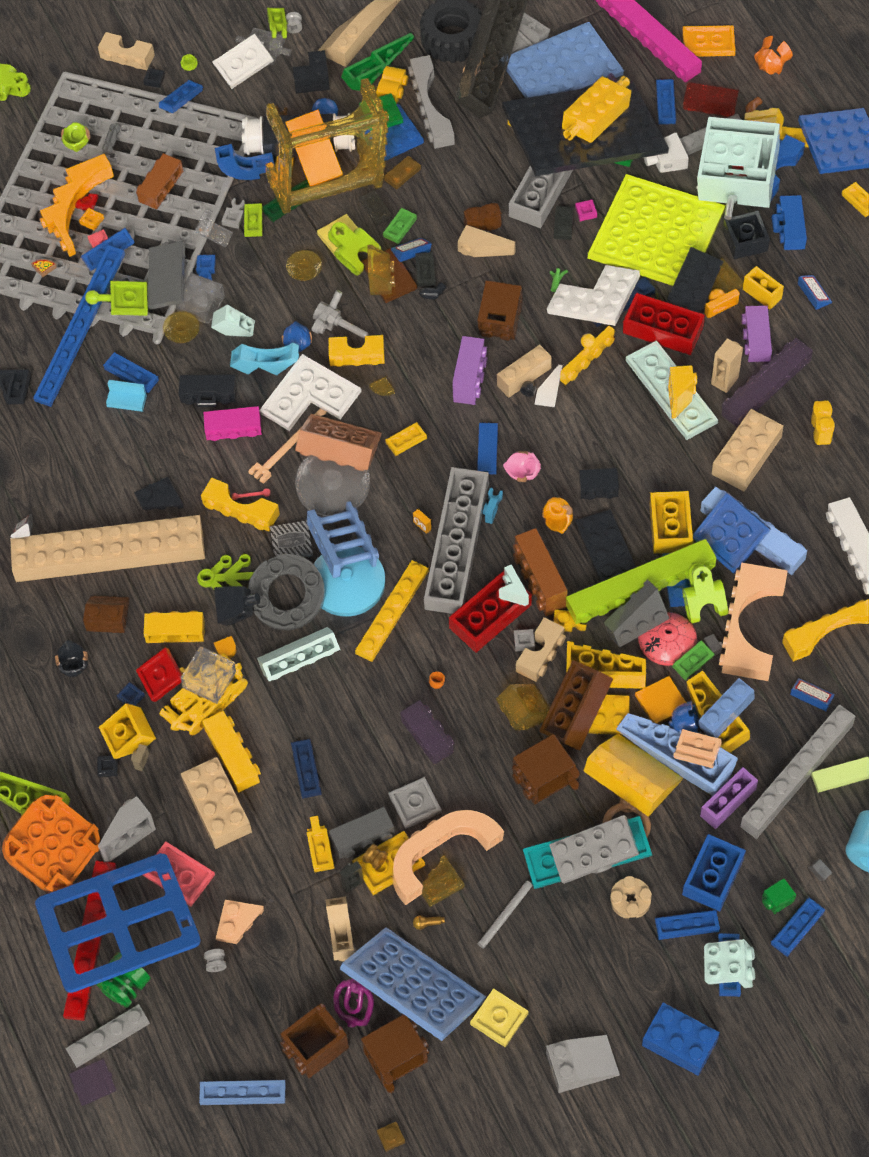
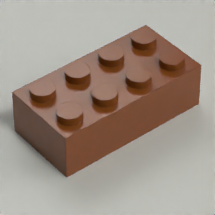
[513,528,568,616]

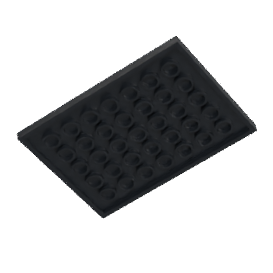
[502,80,669,176]

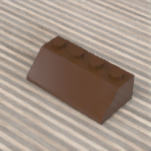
[539,660,613,751]

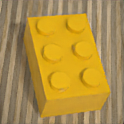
[649,491,693,554]

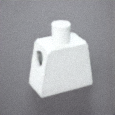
[644,133,689,173]

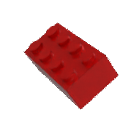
[623,293,705,355]
[449,571,532,653]

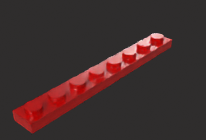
[63,861,116,1021]

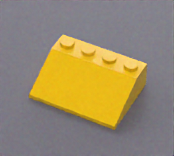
[584,733,683,817]

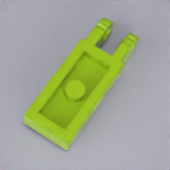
[267,8,287,38]

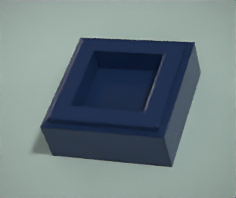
[117,682,145,706]

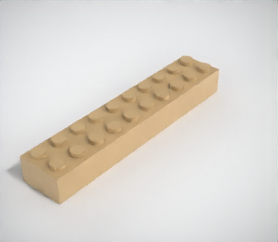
[10,515,205,582]

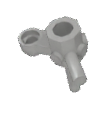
[312,290,368,338]

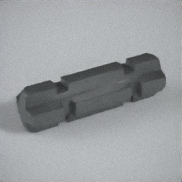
[102,123,120,155]

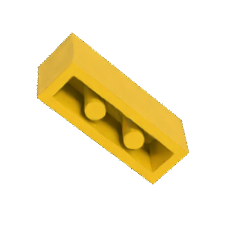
[144,611,205,643]

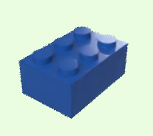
[682,834,746,912]
[642,1003,720,1076]

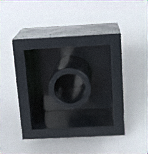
[723,211,770,260]

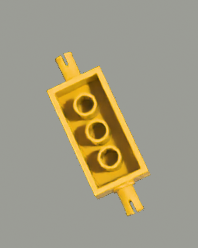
[562,76,631,143]

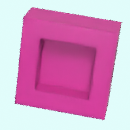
[575,200,597,221]

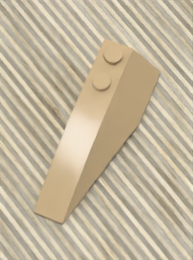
[318,0,400,67]

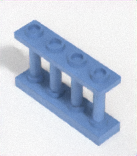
[307,501,379,578]

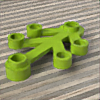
[197,554,254,589]

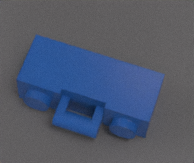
[772,195,807,250]

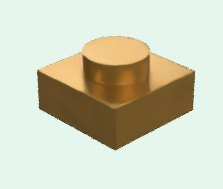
[377,1122,405,1152]

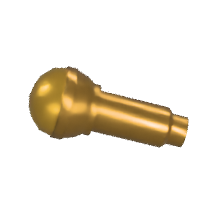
[413,916,445,930]

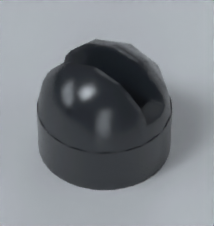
[520,381,536,397]

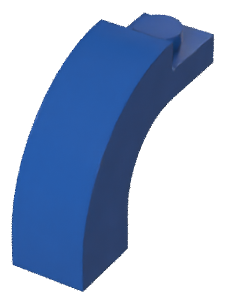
[215,144,275,180]

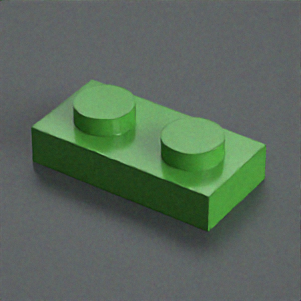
[383,208,417,244]
[672,640,715,681]

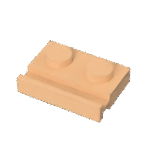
[674,729,722,768]

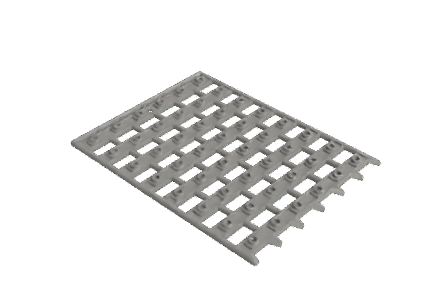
[0,72,258,344]

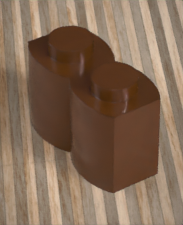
[464,203,501,231]

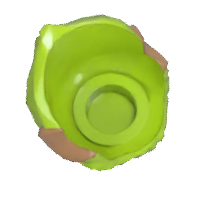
[61,122,90,152]

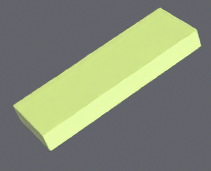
[811,757,869,793]

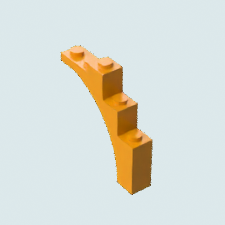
[39,154,114,257]

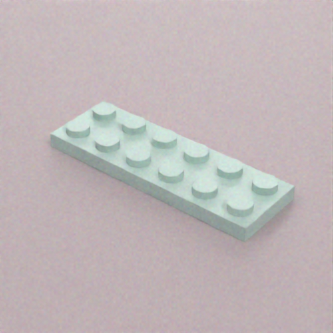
[626,341,718,440]

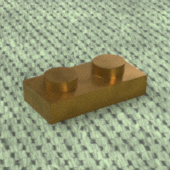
[384,156,421,190]

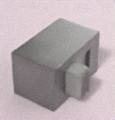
[704,634,723,656]
[808,859,832,881]

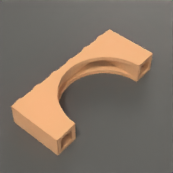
[719,563,787,681]

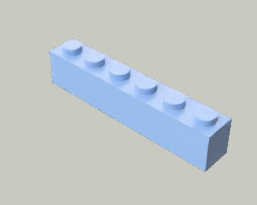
[701,487,807,575]

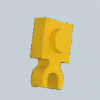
[554,610,586,632]

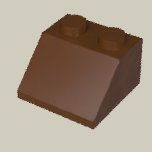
[83,596,129,633]

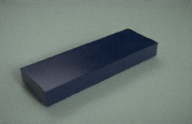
[291,739,322,799]

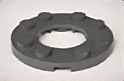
[248,554,325,630]

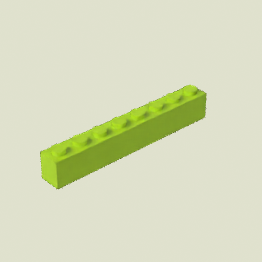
[566,539,716,624]

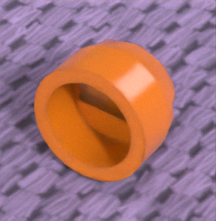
[429,672,445,689]

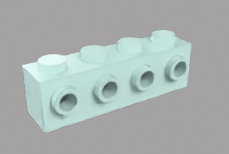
[257,627,340,681]

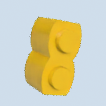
[376,66,408,103]
[811,401,834,445]

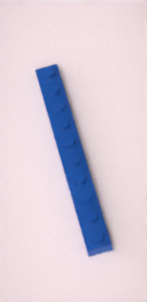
[33,245,125,407]

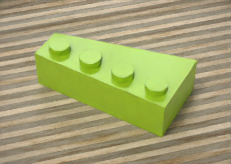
[0,772,71,814]

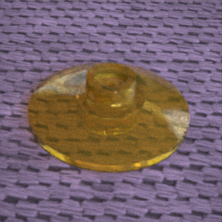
[286,250,322,281]
[163,312,199,343]

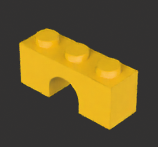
[329,335,385,367]

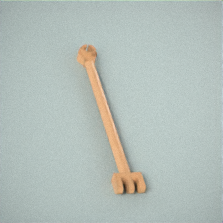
[249,408,326,483]

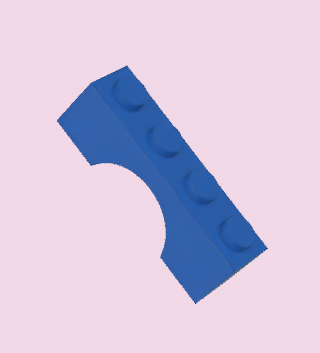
[770,135,805,202]

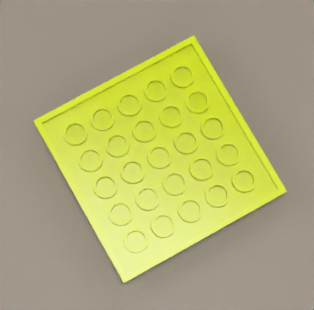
[588,174,726,286]

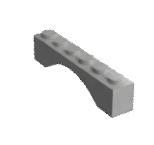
[408,55,455,149]

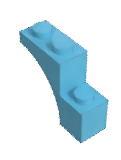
[230,343,299,375]

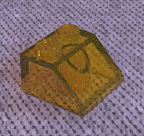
[367,245,395,295]
[496,684,550,730]

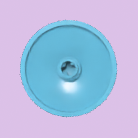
[314,547,385,616]

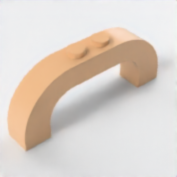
[393,810,504,905]

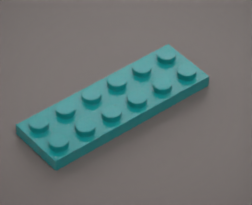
[523,816,652,889]

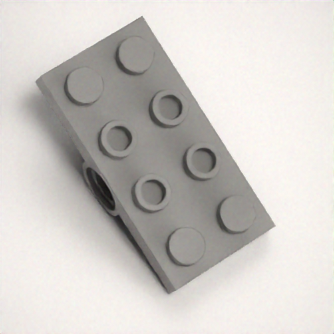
[549,815,639,884]

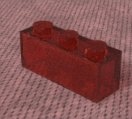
[683,82,739,117]

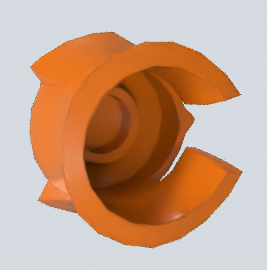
[754,36,793,74]

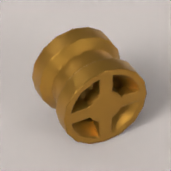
[362,844,388,870]

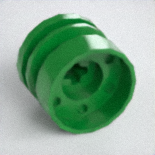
[96,952,151,1008]

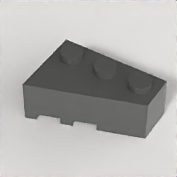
[604,579,669,647]

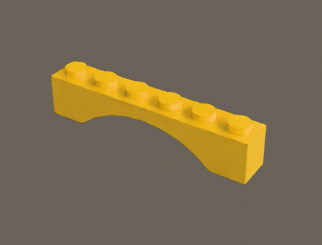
[782,599,869,662]

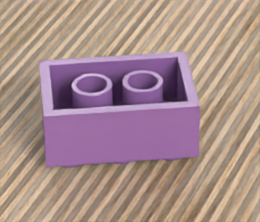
[453,336,488,405]

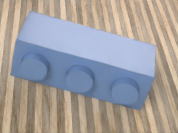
[699,678,755,738]

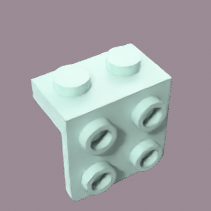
[704,939,755,988]

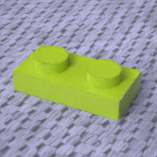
[244,203,263,237]

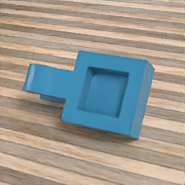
[483,488,503,524]

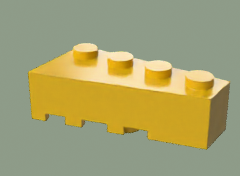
[567,641,646,688]
[687,671,750,753]

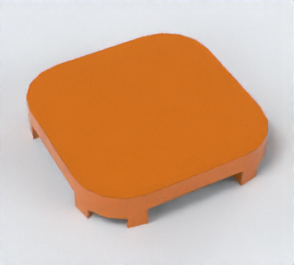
[2,795,100,893]

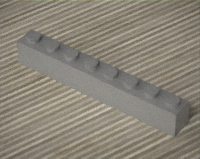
[740,705,855,839]

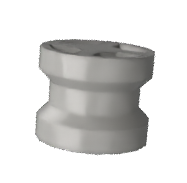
[285,12,302,34]
[204,949,227,972]

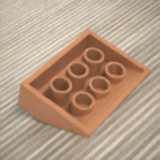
[295,414,382,471]

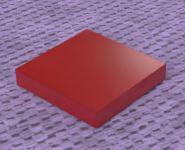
[136,648,185,702]

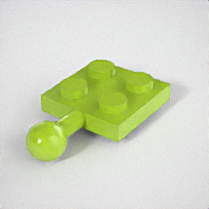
[85,281,148,316]

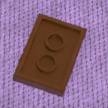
[361,247,417,304]

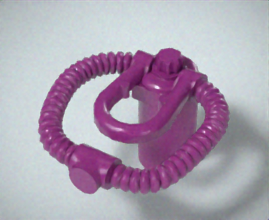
[333,978,374,1027]

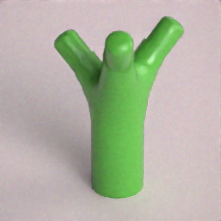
[550,268,568,292]

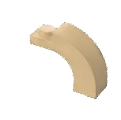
[326,896,355,961]

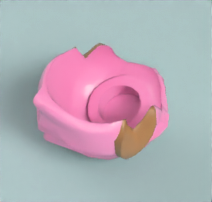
[503,451,541,482]

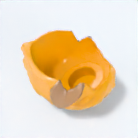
[542,497,573,534]

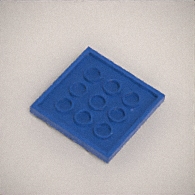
[798,108,869,174]

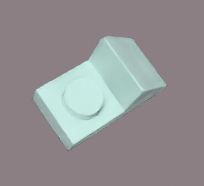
[499,565,529,606]

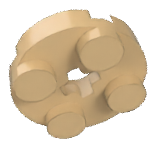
[610,876,652,919]

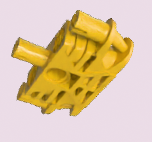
[160,654,248,736]

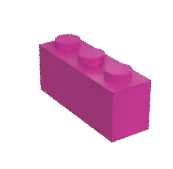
[203,406,262,441]

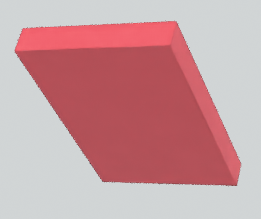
[143,841,215,906]

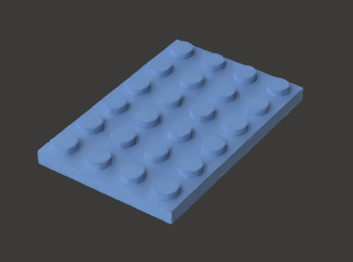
[501,22,624,98]
[340,928,486,1041]

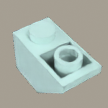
[211,305,255,337]

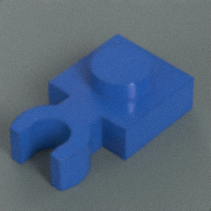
[196,255,216,284]

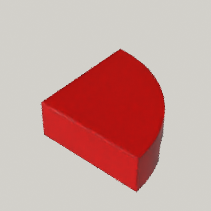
[75,194,98,210]

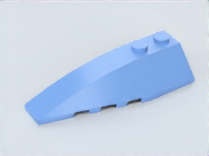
[616,713,738,796]

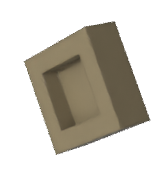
[131,744,149,771]

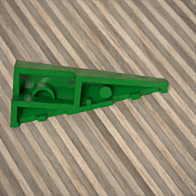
[341,33,414,91]

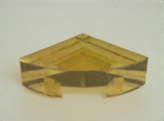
[369,377,394,396]

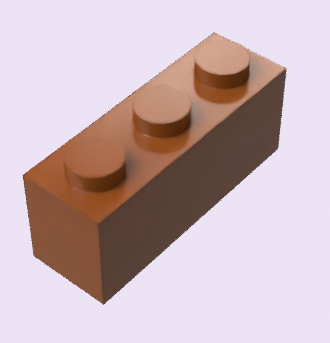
[136,153,183,209]

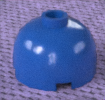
[669,701,702,734]

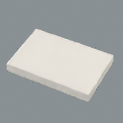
[213,34,274,89]

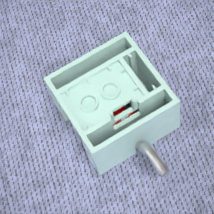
[697,117,780,220]

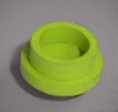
[181,54,198,71]

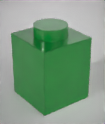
[762,879,796,914]

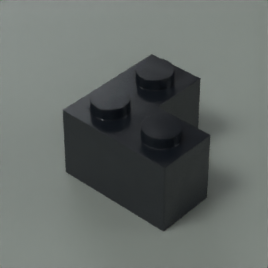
[293,50,330,94]

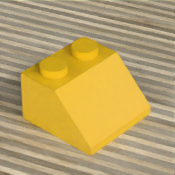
[668,366,697,419]
[99,704,156,759]

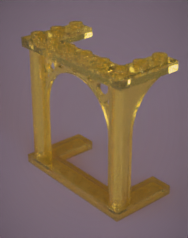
[266,78,389,214]

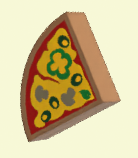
[31,259,57,277]

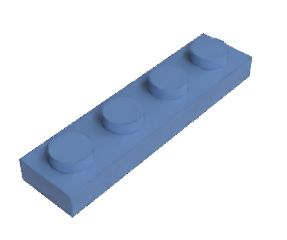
[199,1080,286,1105]

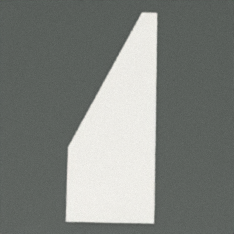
[535,365,562,407]

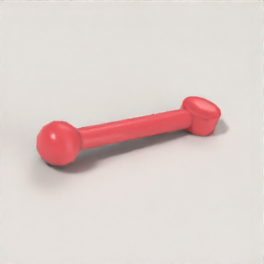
[231,489,270,500]

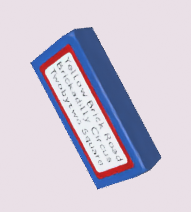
[391,238,432,262]
[798,275,832,310]
[790,678,835,711]

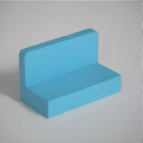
[106,380,147,412]

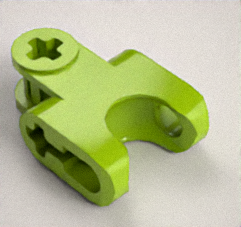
[0,64,31,101]
[328,222,382,275]
[682,563,728,624]

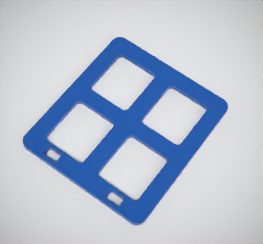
[35,853,201,993]

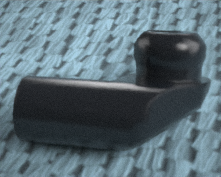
[419,282,446,300]

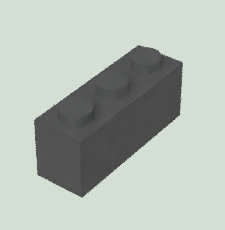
[329,807,395,859]

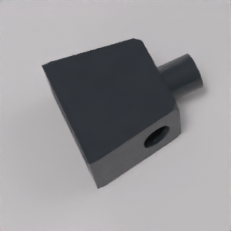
[214,586,260,626]

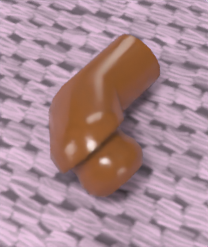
[745,97,762,113]

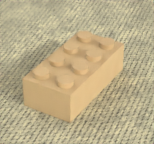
[712,409,783,491]
[181,757,252,849]

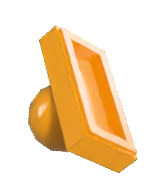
[704,289,740,318]

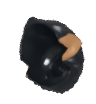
[55,640,88,677]

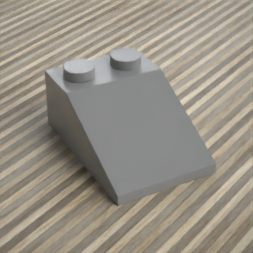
[98,796,156,862]
[546,1035,620,1093]

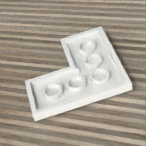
[547,265,640,326]
[259,354,361,431]

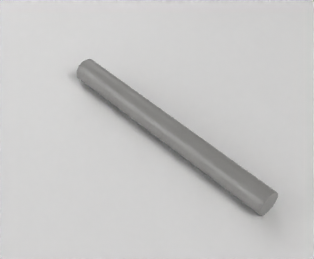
[478,881,533,949]

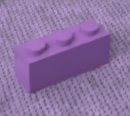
[741,306,772,362]
[700,767,758,829]

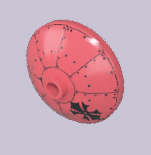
[638,612,697,666]

